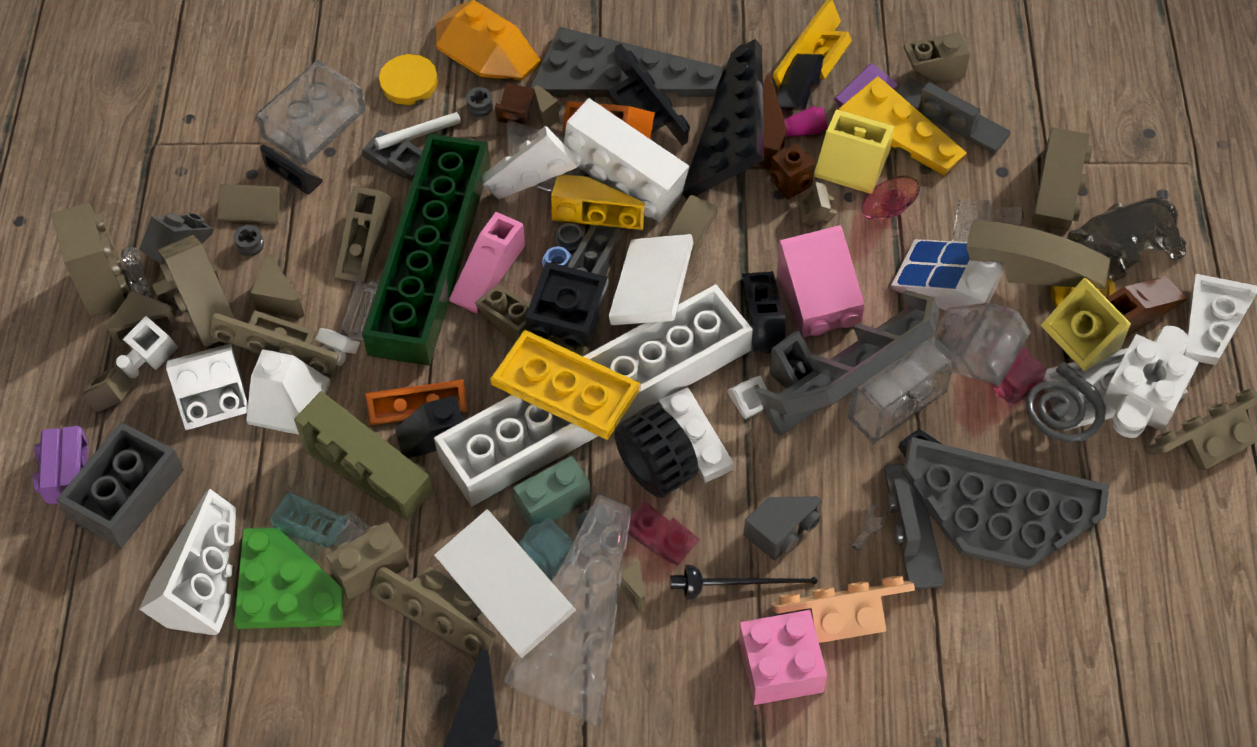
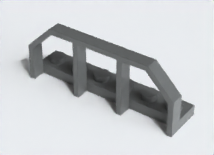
[756,290,940,435]

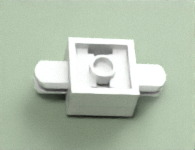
[1103,326,1199,438]

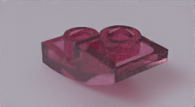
[621,500,700,566]

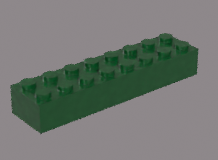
[362,134,490,366]

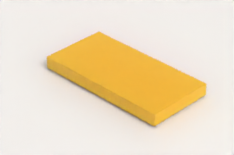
[490,330,641,440]

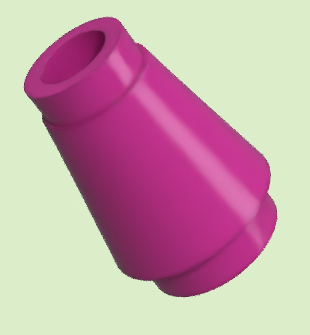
[784,105,828,137]

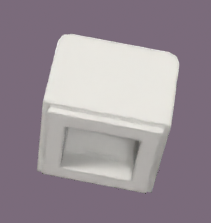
[727,375,767,419]

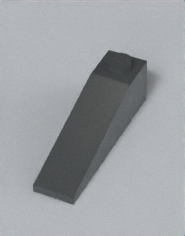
[567,225,624,276]

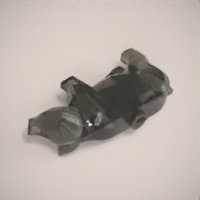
[1066,197,1187,281]

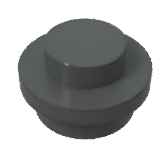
[554,223,585,253]

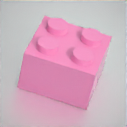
[738,610,827,705]

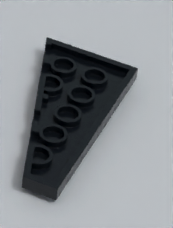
[682,39,764,199]

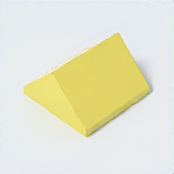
[1041,278,1131,371]

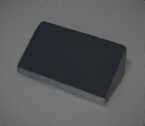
[260,144,323,195]

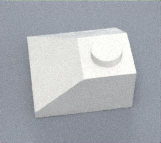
[246,349,330,435]

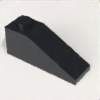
[742,271,786,353]
[444,649,504,747]

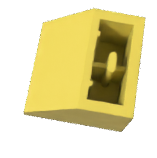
[814,109,894,194]

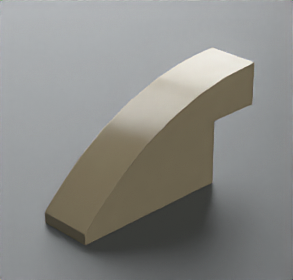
[966,219,1110,289]

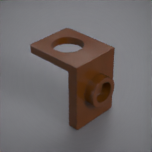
[495,83,534,127]

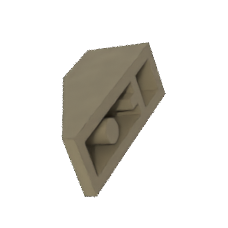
[334,186,392,284]

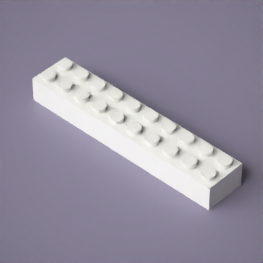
[434,284,753,507]

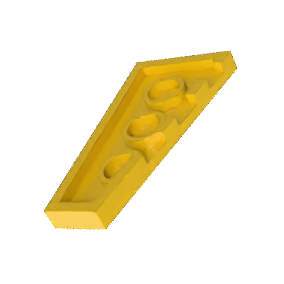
[838,76,967,176]

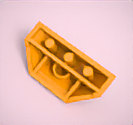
[436,0,541,81]

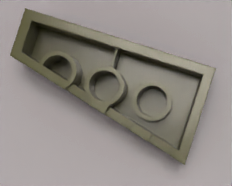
[294,391,433,521]

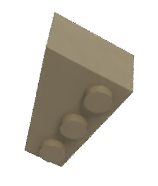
[158,235,235,347]

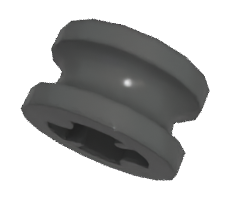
[466,87,493,117]
[233,225,264,256]

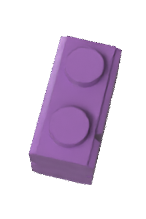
[33,426,88,504]

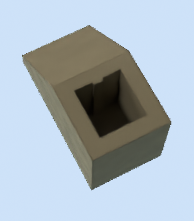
[903,32,970,83]

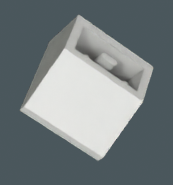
[166,343,248,430]

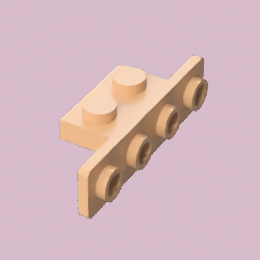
[771,576,915,643]

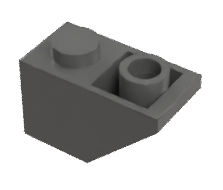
[139,212,214,265]
[744,496,822,561]

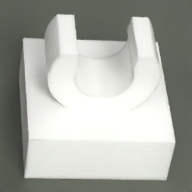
[315,328,360,366]

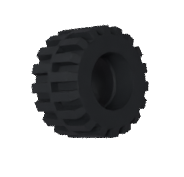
[614,404,699,498]

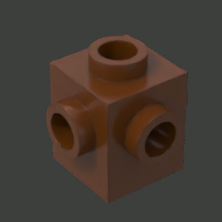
[770,144,815,200]

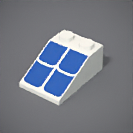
[891,239,1004,323]

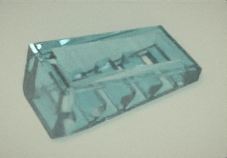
[270,492,347,548]

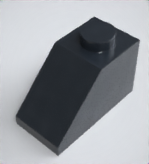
[395,395,463,459]

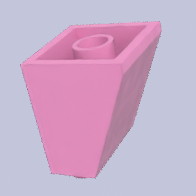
[776,225,865,337]

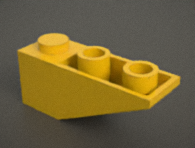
[551,174,645,230]

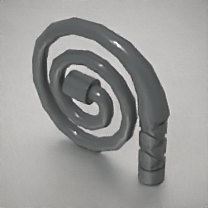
[1026,361,1106,442]

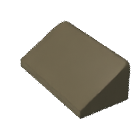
[217,184,284,225]

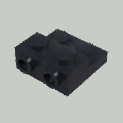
[525,262,609,347]

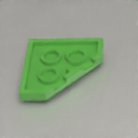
[235,528,344,629]

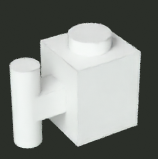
[116,316,178,378]

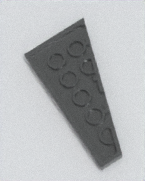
[530,27,724,97]

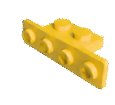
[773,0,852,89]

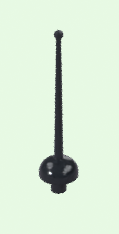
[669,564,818,600]

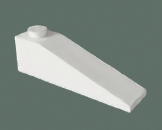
[139,489,236,635]

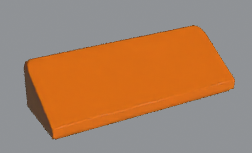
[365,379,468,426]

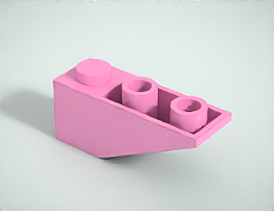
[449,212,525,314]

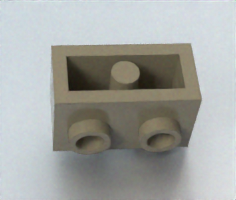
[326,521,409,600]

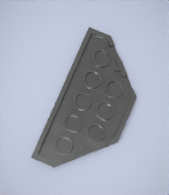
[903,437,1110,570]

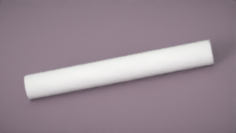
[374,112,461,150]

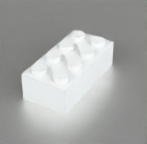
[563,98,689,223]

